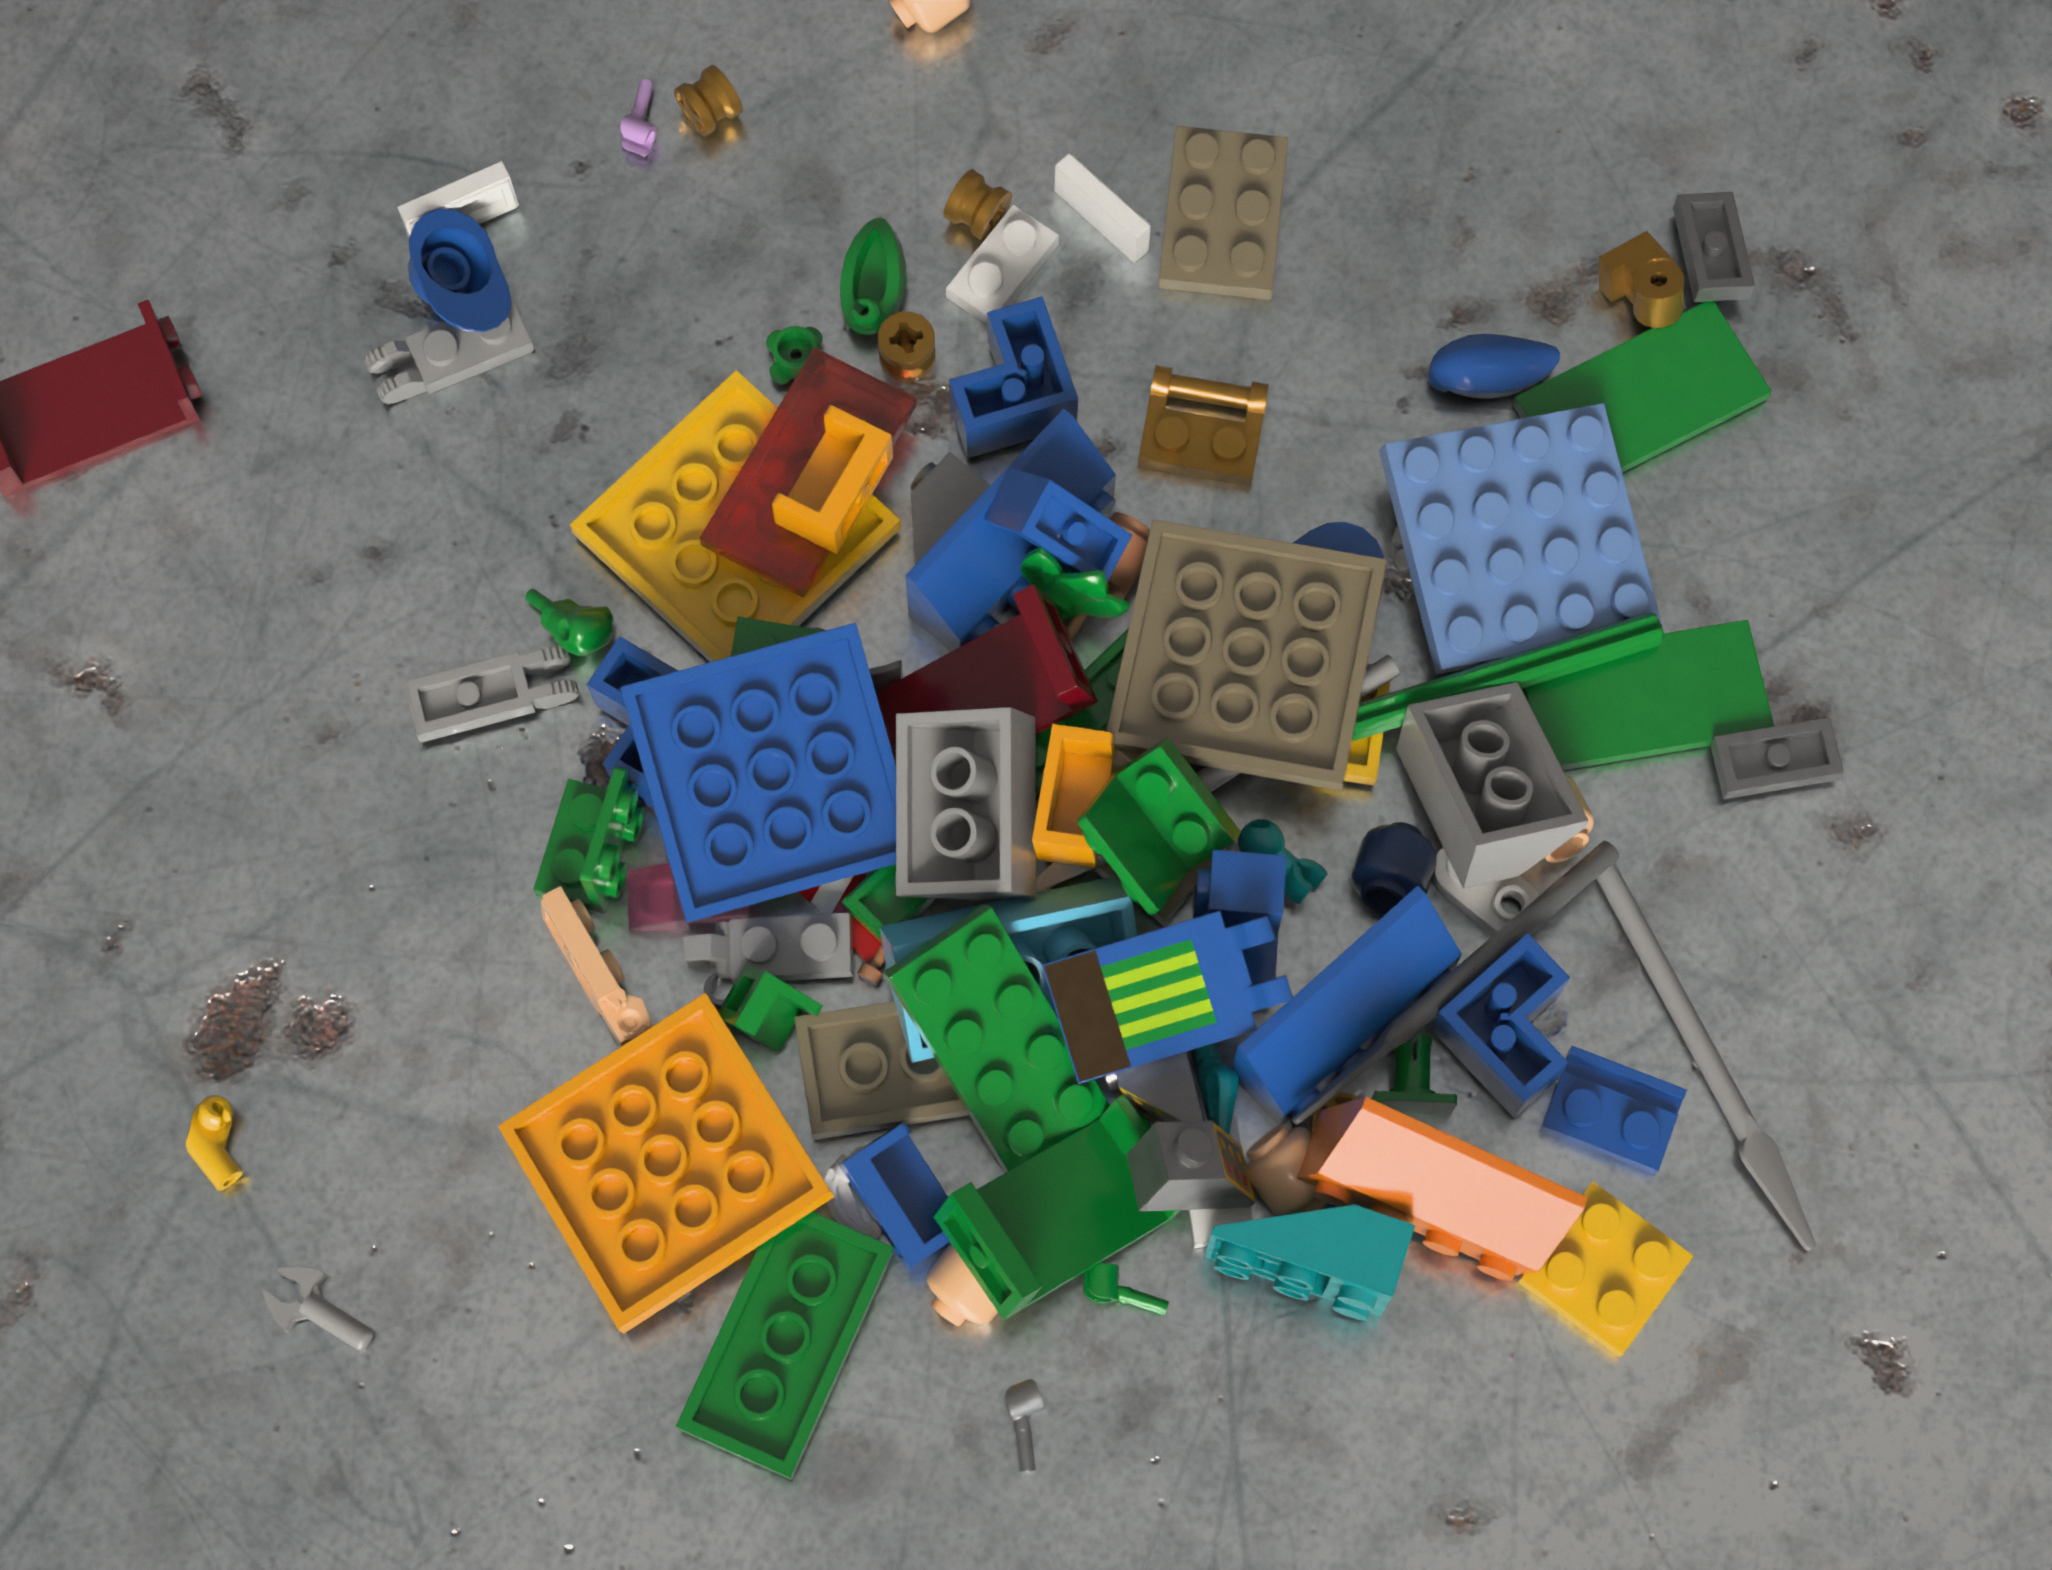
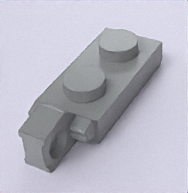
[683,913,853,983]

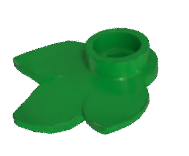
[1020,548,1130,620]

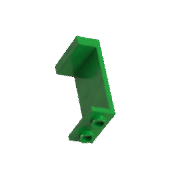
[933,1094,1181,1321]

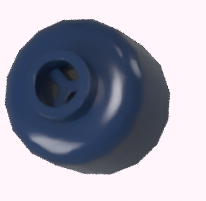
[1351,822,1436,914]

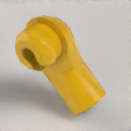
[186,1095,243,1191]

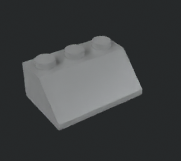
[1396,682,1589,889]
[896,707,1036,900]

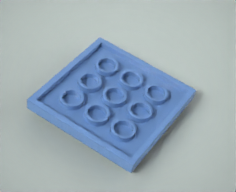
[1379,403,1662,675]

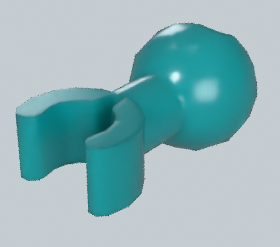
[1238,819,1328,904]

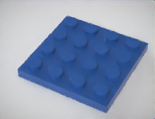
[620,623,896,923]

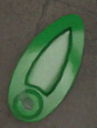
[840,218,907,335]

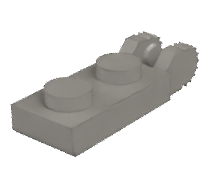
[364,294,534,405]
[404,646,580,743]

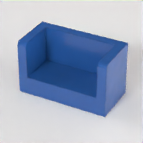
[984,468,1132,581]
[838,1122,950,1268]

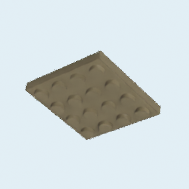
[1106,519,1387,791]

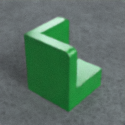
[718,964,823,1051]

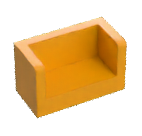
[772,405,893,554]
[1032,724,1116,868]

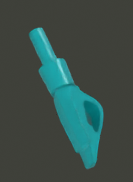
[1192,1042,1239,1135]

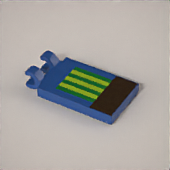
[1042,910,1293,1084]

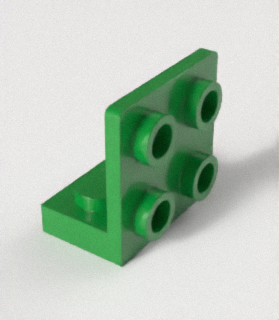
[1077,736,1241,916]
[533,766,644,914]

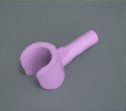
[620,79,657,157]

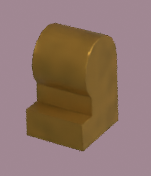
[1599,231,1684,328]

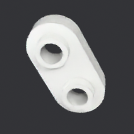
[1432,847,1539,936]

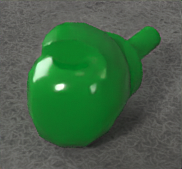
[525,589,614,656]

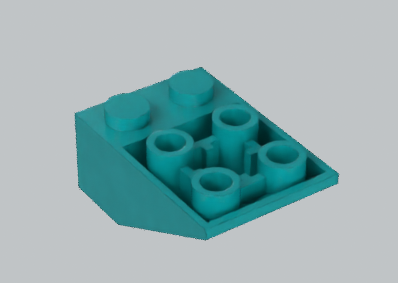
[1204,1205,1415,1321]

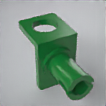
[1371,1035,1457,1115]

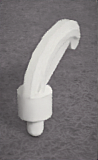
[824,1147,881,1239]

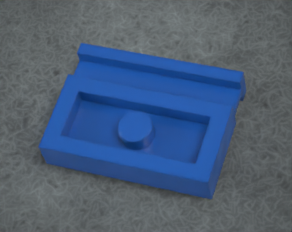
[1539,1046,1687,1175]

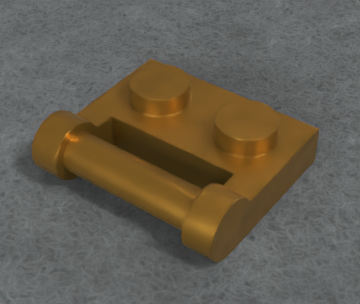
[1137,365,1269,487]

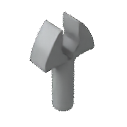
[262,1266,373,1351]

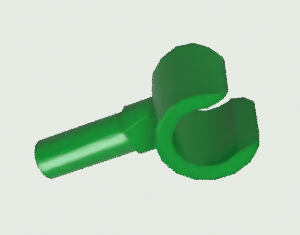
[1084,1263,1169,1315]

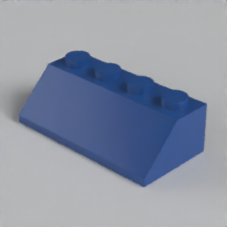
[905,408,1116,651]
[1232,886,1462,1125]

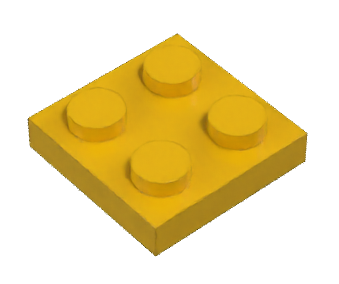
[1518,1181,1694,1357]

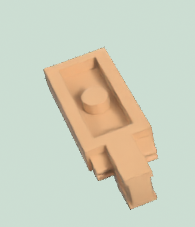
[541,886,653,1047]

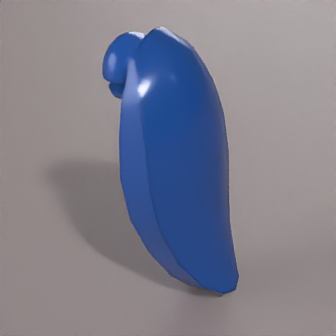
[1428,334,1560,399]

